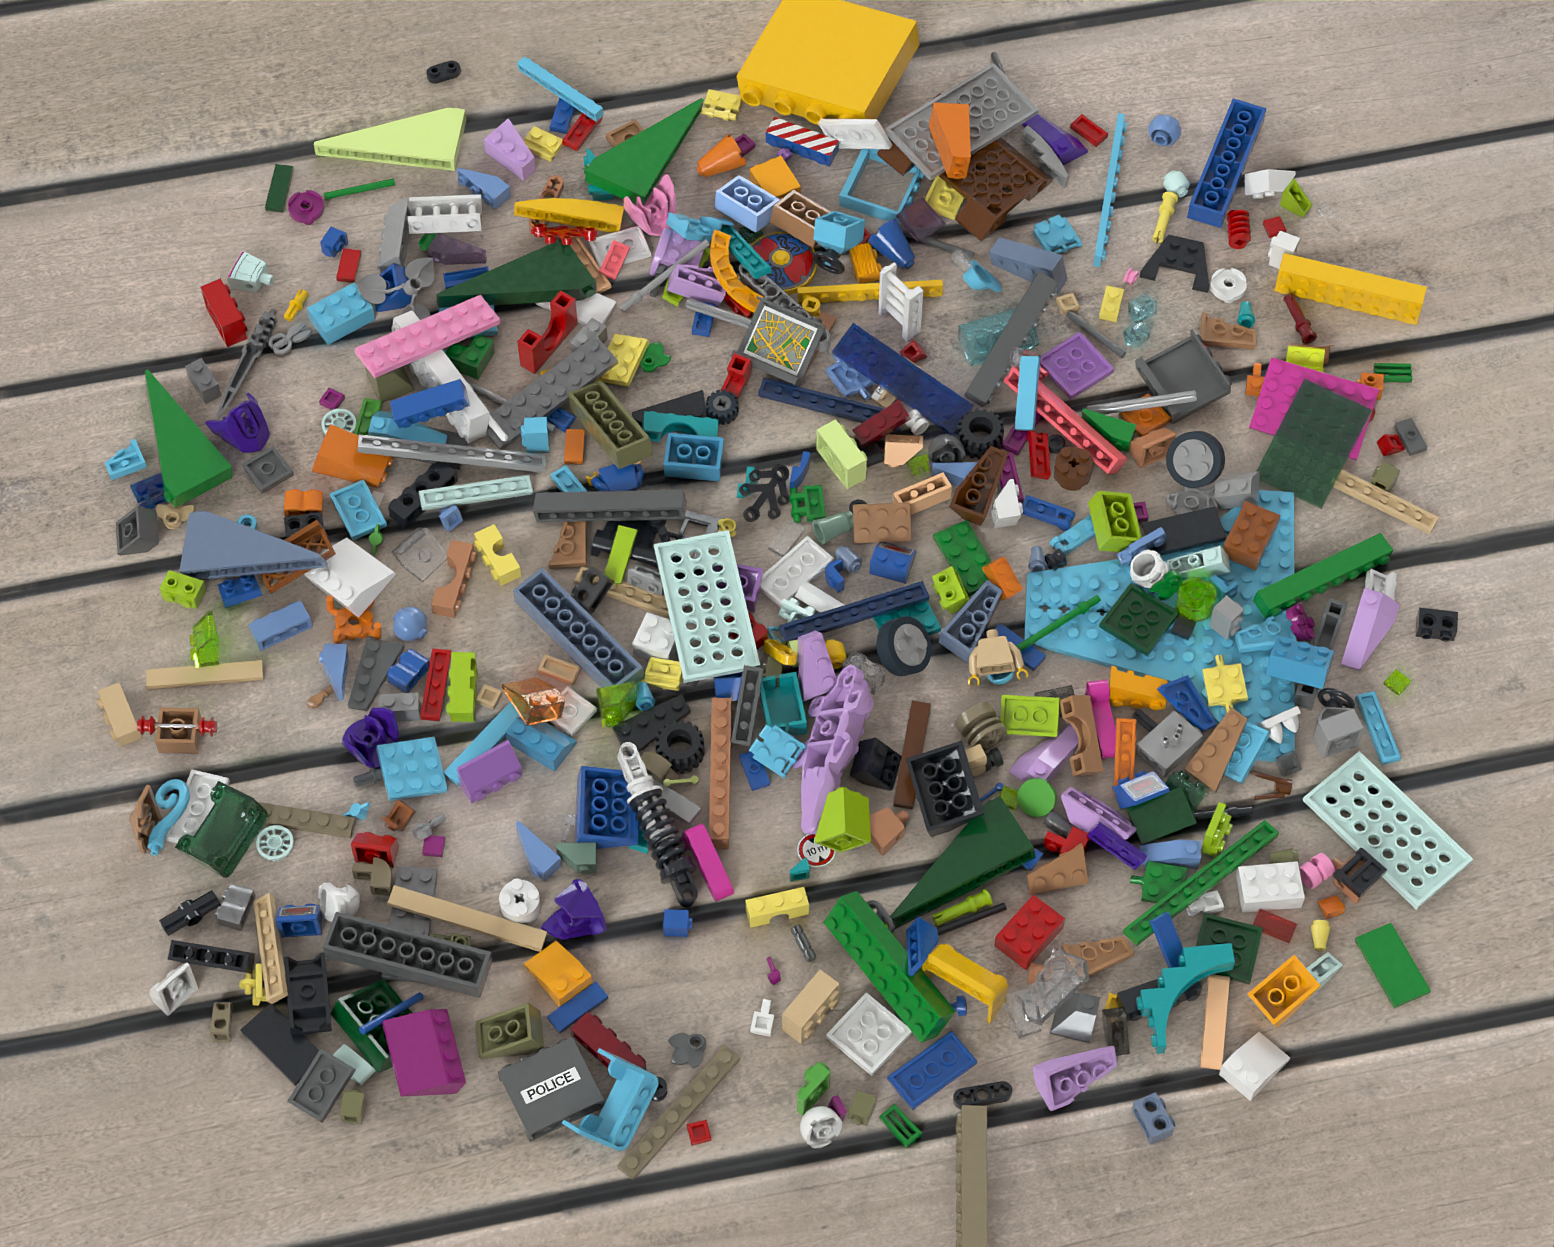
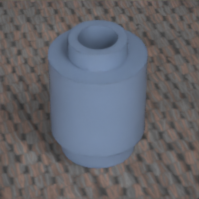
[834,545,862,573]

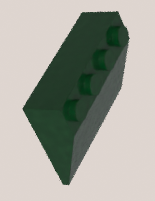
[331,979,413,1073]

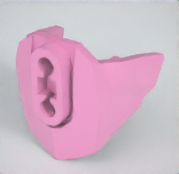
[624,174,676,236]

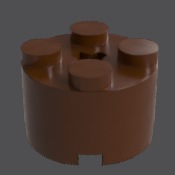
[1054,447,1093,491]

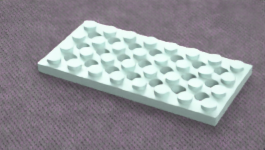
[654,530,760,683]
[1303,751,1473,910]

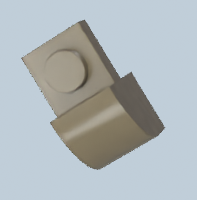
[641,752,681,789]
[352,857,393,896]

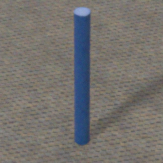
[359,992,424,1035]

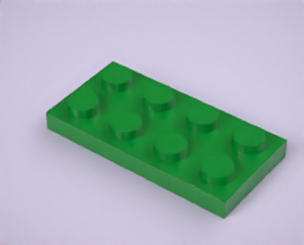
[933,520,992,597]

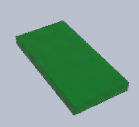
[1355,923,1431,1008]

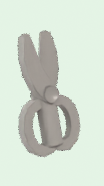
[269,322,311,355]

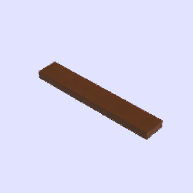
[893,700,931,810]

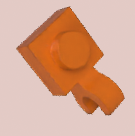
[1245,363,1265,396]

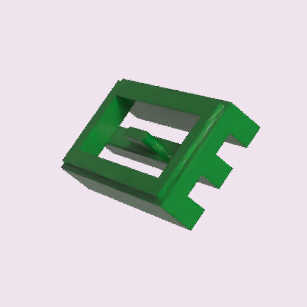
[1373,363,1412,382]
[879,1103,922,1148]

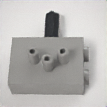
[1132,709,1203,778]

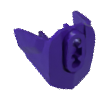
[205,392,270,453]
[342,707,399,769]
[541,879,607,940]

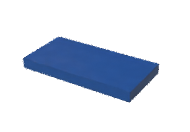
[887,1031,977,1110]

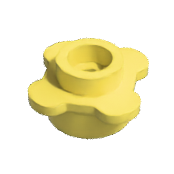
[718,518,736,537]

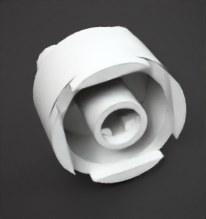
[499,878,541,925]

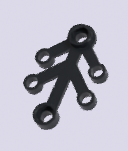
[739,464,790,522]

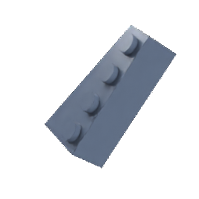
[989,237,1067,295]
[939,580,1002,664]

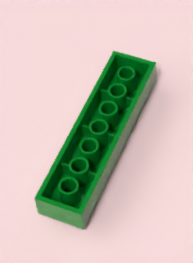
[823,891,956,1043]

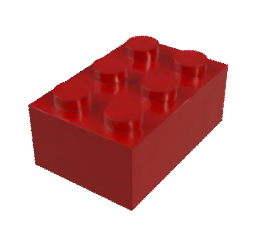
[200,278,248,347]
[994,894,1065,970]

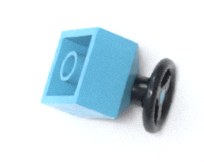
[812,211,865,274]

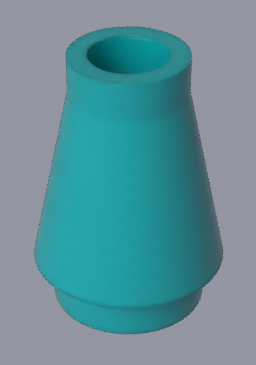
[1237,301,1255,328]

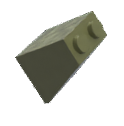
[365,366,415,403]

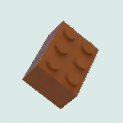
[1223,501,1281,570]

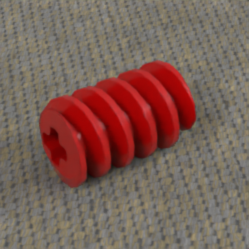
[1227,209,1251,249]

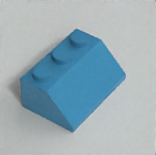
[505,712,577,772]

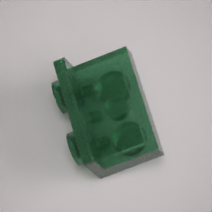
[1165,770,1209,812]

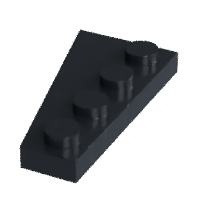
[632,390,707,428]
[612,694,691,757]

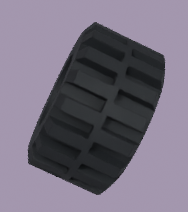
[957,408,1004,459]
[655,720,705,774]

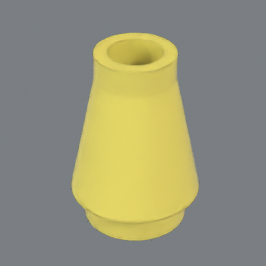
[1310,920,1331,951]

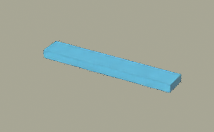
[443,691,535,786]

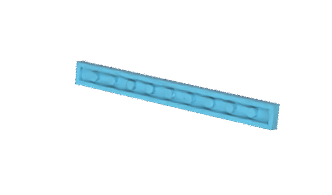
[1093,113,1127,267]

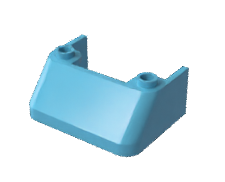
[562,1048,658,1151]

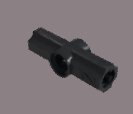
[159,890,221,936]

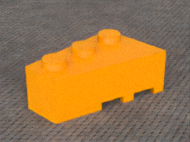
[1108,666,1168,711]

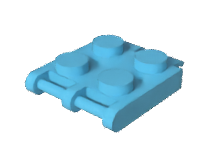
[1033,215,1082,254]
[749,724,807,778]

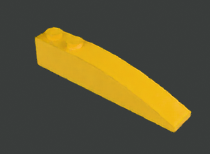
[513,198,624,233]

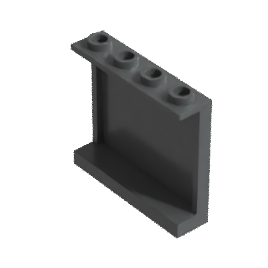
[1135,329,1232,424]

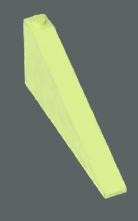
[314,108,466,171]

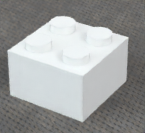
[632,612,677,660]

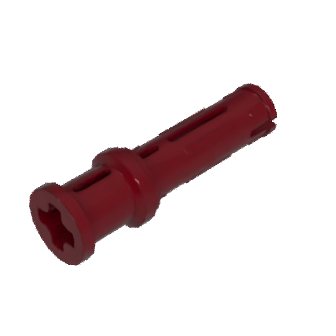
[1283,293,1317,344]

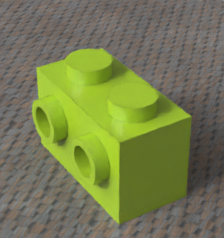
[932,566,970,614]
[159,570,206,609]

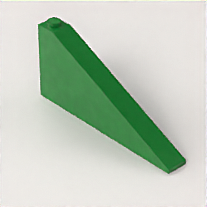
[584,98,704,206]
[145,369,232,508]

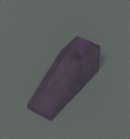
[428,233,487,265]

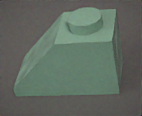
[556,842,597,875]

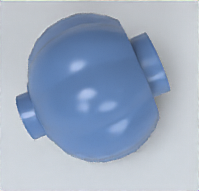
[1148,114,1181,146]
[393,607,428,641]

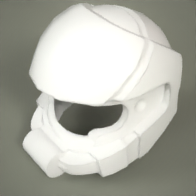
[1130,550,1168,588]
[318,883,360,922]

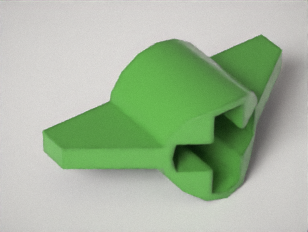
[369,524,384,554]

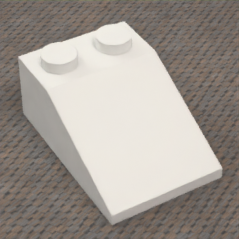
[149,963,199,1016]
[1219,1032,1290,1101]

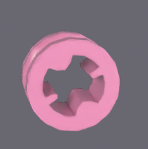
[1123,267,1139,286]

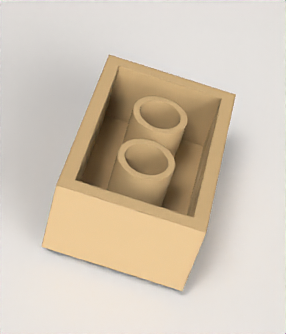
[782,970,840,1044]

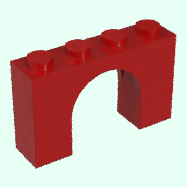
[517,291,578,374]

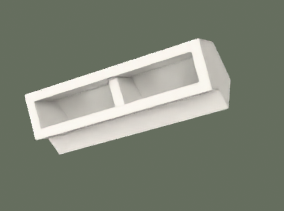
[795,581,844,613]

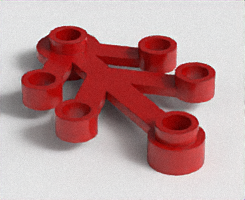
[530,224,598,245]

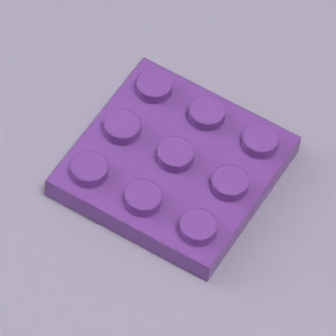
[1040,332,1114,400]

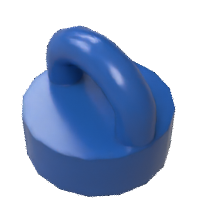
[950,995,967,1016]

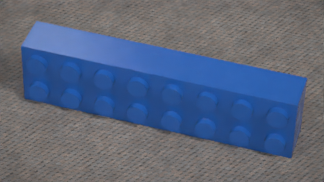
[1187,98,1267,228]

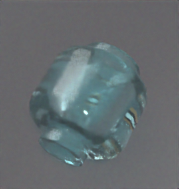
[1123,321,1150,348]

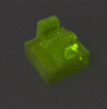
[906,454,929,476]

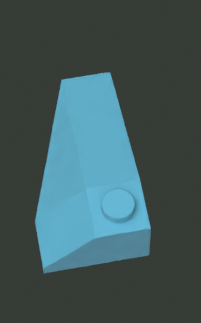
[368,411,447,444]

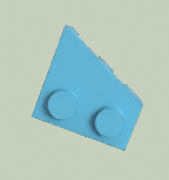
[105,439,147,480]

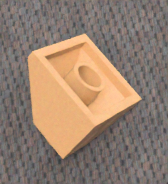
[884,434,923,467]

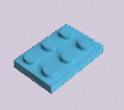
[329,479,387,541]

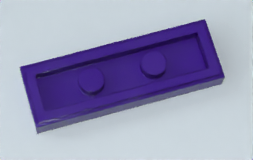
[1087,822,1147,870]

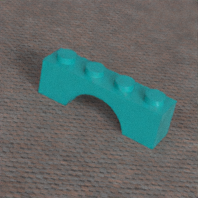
[642,411,718,442]

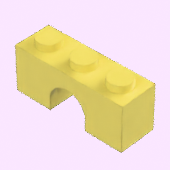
[473,524,521,586]
[745,887,809,928]

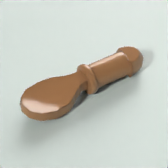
[307,685,334,709]

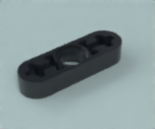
[953,1081,1012,1109]

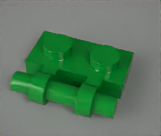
[789,485,826,524]

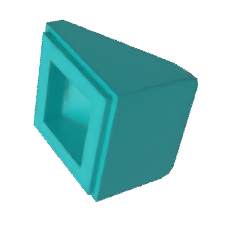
[789,857,810,882]

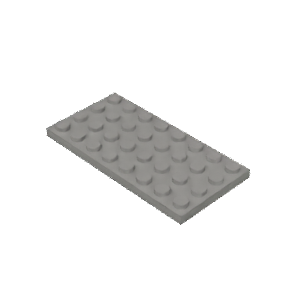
[885,63,1039,180]

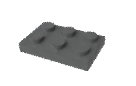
[287,1049,356,1123]

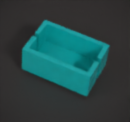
[759,672,807,736]

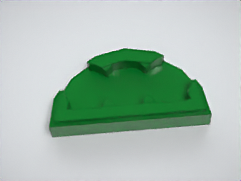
[418,233,439,251]

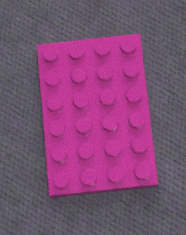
[1249,357,1379,461]

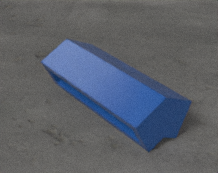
[443,266,489,289]

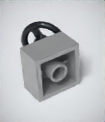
[1313,688,1364,759]

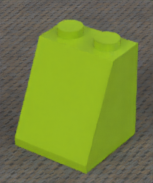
[815,787,871,853]

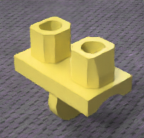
[239,964,267,1006]

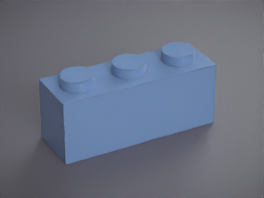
[248,600,312,651]

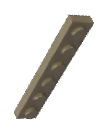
[235,799,356,839]

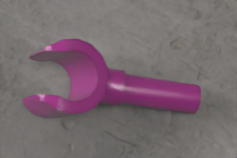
[766,957,781,985]

